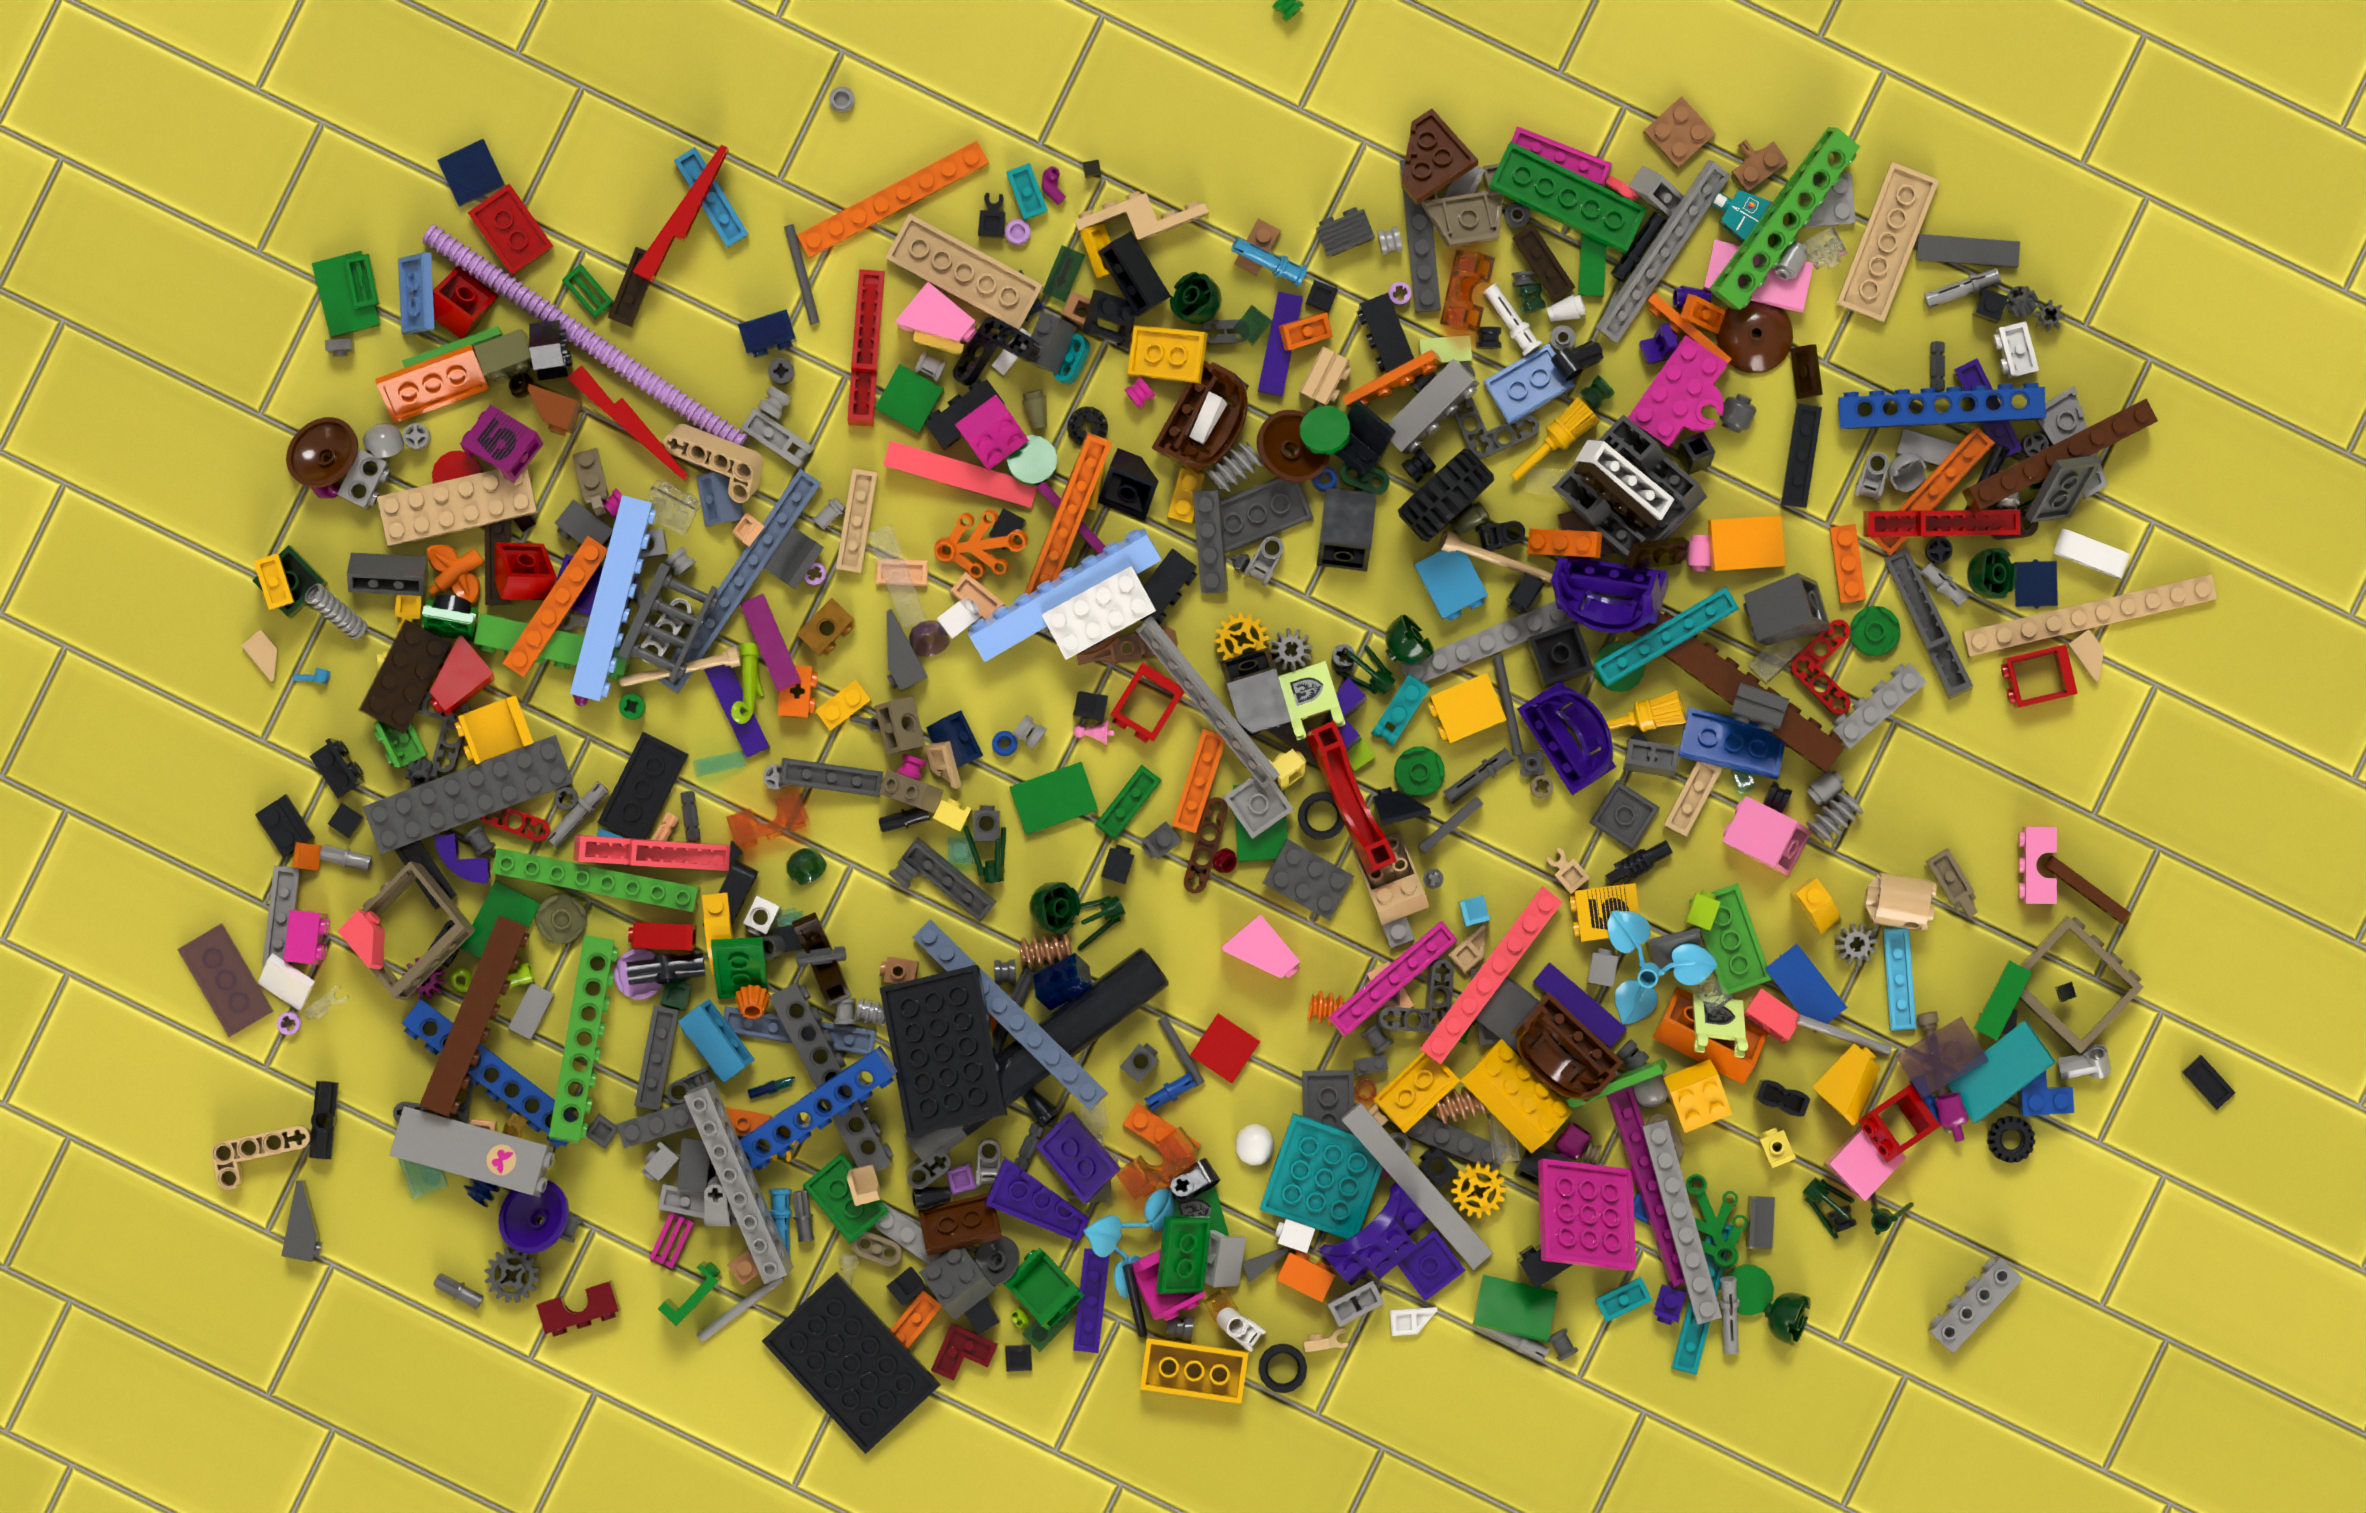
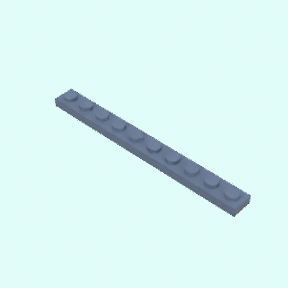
[657,469,822,694]
[912,919,1108,1112]

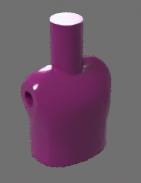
[1935,1092,1969,1142]
[1554,1121,1592,1160]

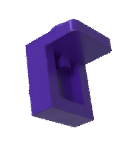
[1639,323,1678,365]

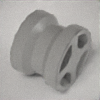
[1377,226,1403,255]
[403,423,431,450]
[664,546,696,578]
[763,764,787,790]

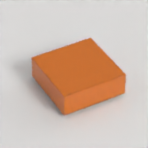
[292,842,322,871]

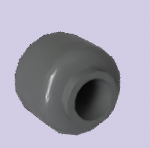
[1719,393,1757,433]

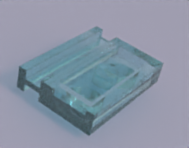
[398,1158,449,1199]

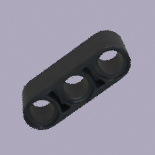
[703,860,759,926]

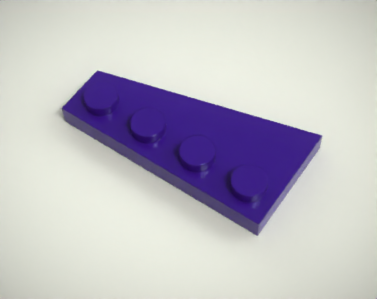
[985,1157,1089,1242]

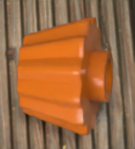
[735,985,770,1019]

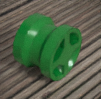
[1272,0,1304,22]
[619,694,646,720]

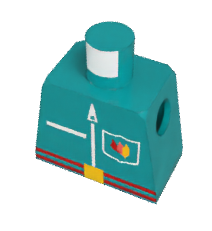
[1712,190,1772,243]

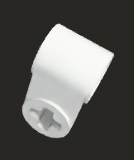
[1217,1307,1267,1352]

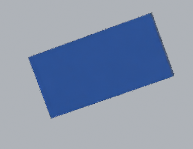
[1678,707,1785,780]

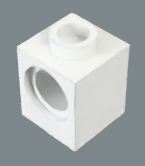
[937,596,981,639]
[743,896,781,937]
[1275,1218,1315,1253]

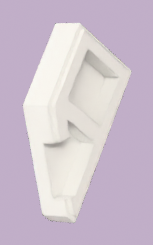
[1390,1307,1437,1336]

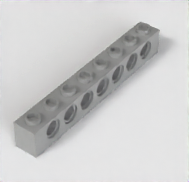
[684,1081,794,1284]

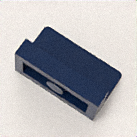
[927,710,983,769]

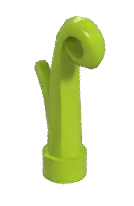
[731,643,764,724]
[449,962,535,995]

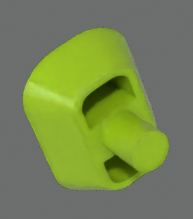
[1011,1308,1029,1329]

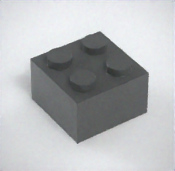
[919,1247,995,1320]

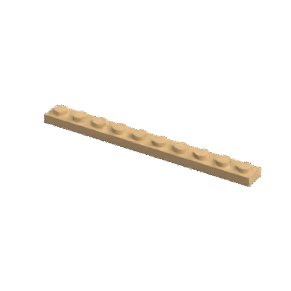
[1962,574,2217,657]

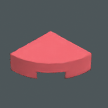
[1605,176,1639,202]

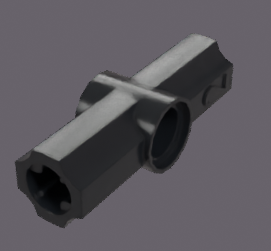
[626,953,706,985]
[309,1081,339,1159]

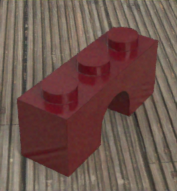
[536,1280,621,1337]

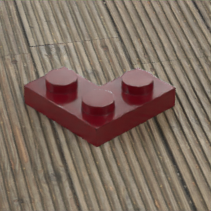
[931,1323,998,1381]

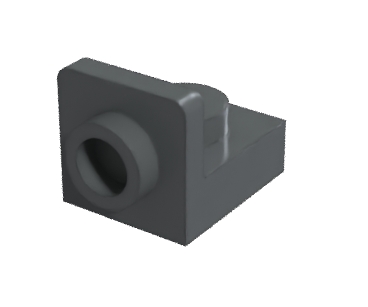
[1141,821,1182,860]

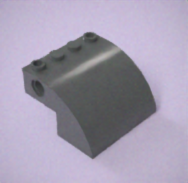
[1553,415,1707,561]

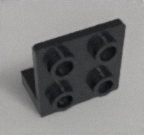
[1335,400,1396,477]
[309,738,364,799]

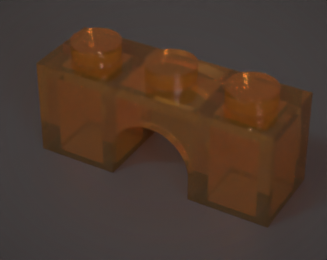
[1440,250,1495,332]
[726,791,810,849]
[1117,1126,1199,1199]

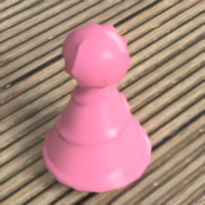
[1073,720,1115,745]

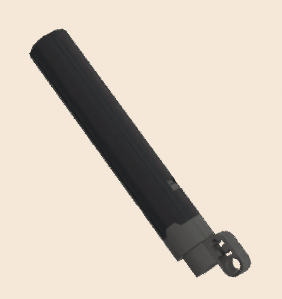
[904,948,1169,1189]

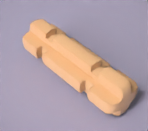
[651,812,679,841]

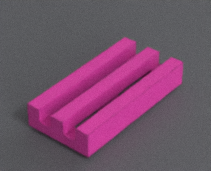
[649,1212,694,1269]

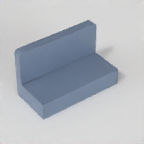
[696,472,744,526]

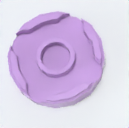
[614,949,663,999]

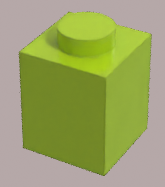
[1684,890,1721,931]

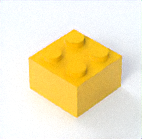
[1663,1059,1732,1133]

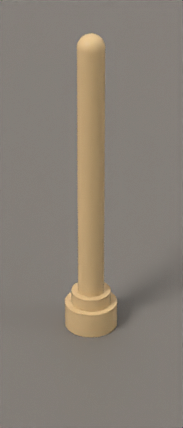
[1439,530,1552,583]
[619,646,741,687]

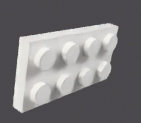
[1042,566,1156,660]

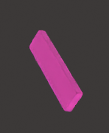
[1511,126,1612,186]

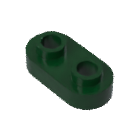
[1340,463,1389,496]

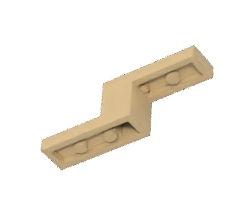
[1075,191,1209,242]

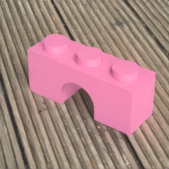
[2018,827,2057,904]

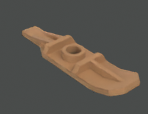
[1076,626,1178,665]

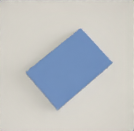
[398,252,435,335]
[1483,343,1575,425]

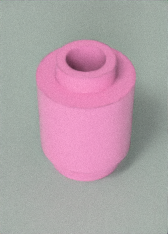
[1687,535,1711,572]

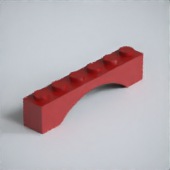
[1306,721,1397,875]

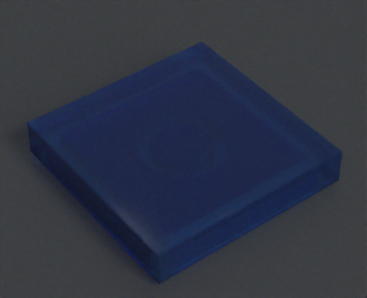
[437,139,506,207]

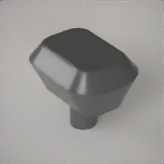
[1231,553,1250,572]

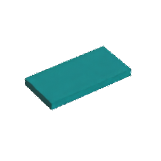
[1945,1021,2056,1123]

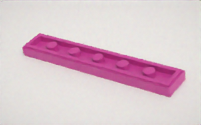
[1328,921,1458,1037]

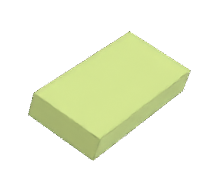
[1419,335,1472,364]

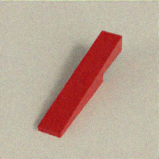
[632,145,729,283]
[847,269,885,426]
[566,365,689,481]
[1863,509,2020,537]

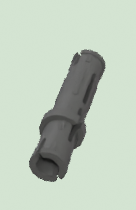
[1443,747,1514,805]

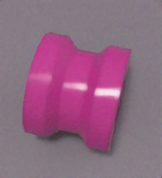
[1124,377,1155,409]
[603,488,622,519]
[897,753,927,781]

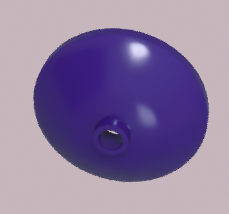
[499,1180,569,1254]

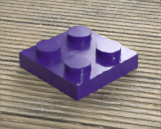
[1397,1229,1466,1301]

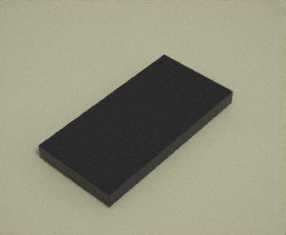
[597,732,689,839]

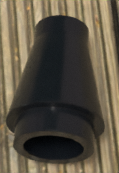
[1022,1088,1059,1127]
[912,1186,951,1211]

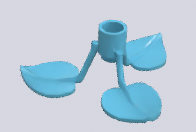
[1608,910,1717,1025]
[1083,1186,1174,1298]

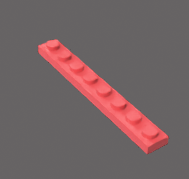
[1420,886,1563,1065]

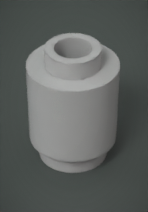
[1773,241,1808,280]
[1806,770,1844,807]

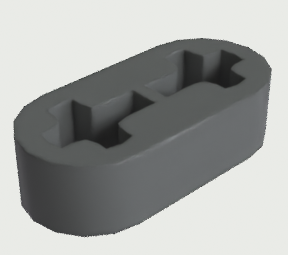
[1201,320,1250,345]

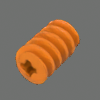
[1307,990,1358,1029]

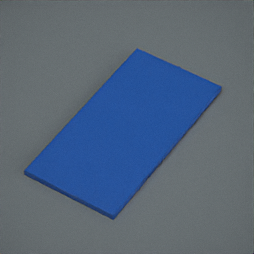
[1765,943,1847,1033]

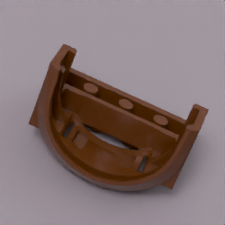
[1152,361,1249,475]
[1511,992,1624,1102]

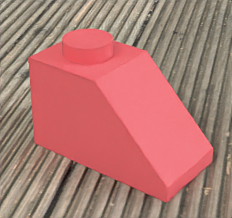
[337,910,385,970]

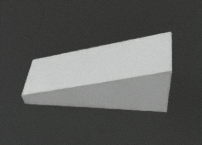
[991,328,1031,376]
[1189,391,1227,445]

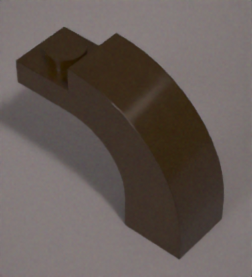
[792,912,851,1006]

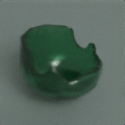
[786,848,827,885]

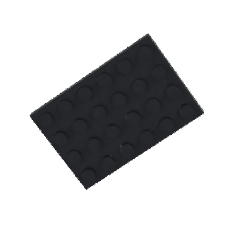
[880,965,1008,1138]
[762,1272,941,1454]

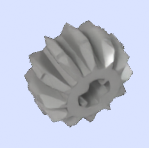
[1270,628,1313,671]
[1834,923,1878,966]

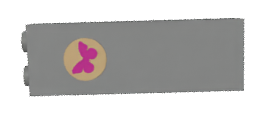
[389,1106,555,1197]

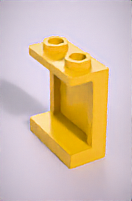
[1427,673,1507,744]

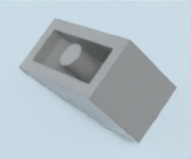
[1628,165,1684,218]

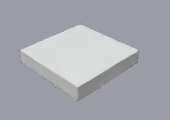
[258,953,315,1011]

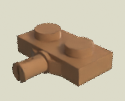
[1732,139,1788,192]

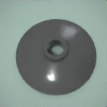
[975,1236,1020,1286]

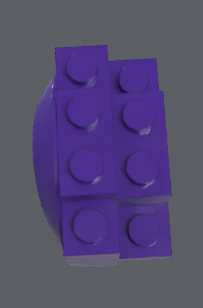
[1319,1182,1428,1286]

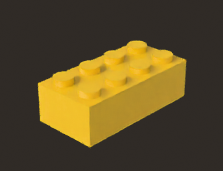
[1460,1039,1573,1154]
[1140,1336,1249,1404]

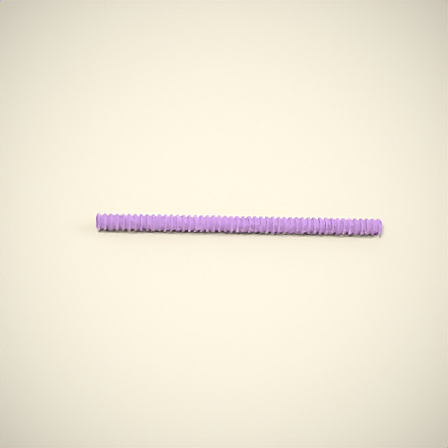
[422,224,747,446]

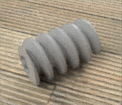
[1205,441,1263,493]
[1806,790,1864,844]

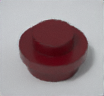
[1213,848,1237,873]

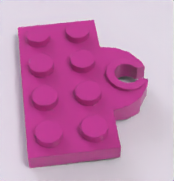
[1628,335,1728,448]

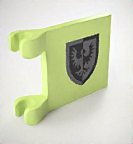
[1278,661,1345,740]
[1692,994,1748,1058]

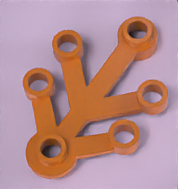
[934,509,1028,578]

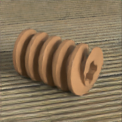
[1019,933,1073,970]
[1435,1087,1488,1124]

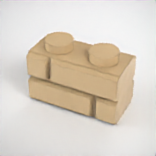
[1299,346,1352,406]

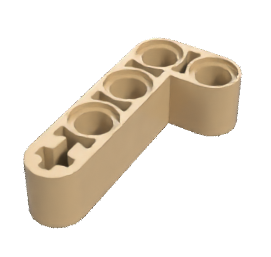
[663,424,763,503]
[212,1125,312,1190]

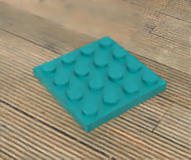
[1259,1113,1383,1239]

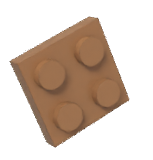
[1643,96,1716,169]

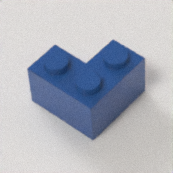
[2018,1071,2074,1116]

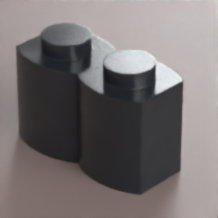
[1506,572,1545,614]
[1753,1079,1811,1117]

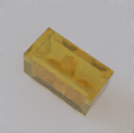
[502,1112,527,1138]

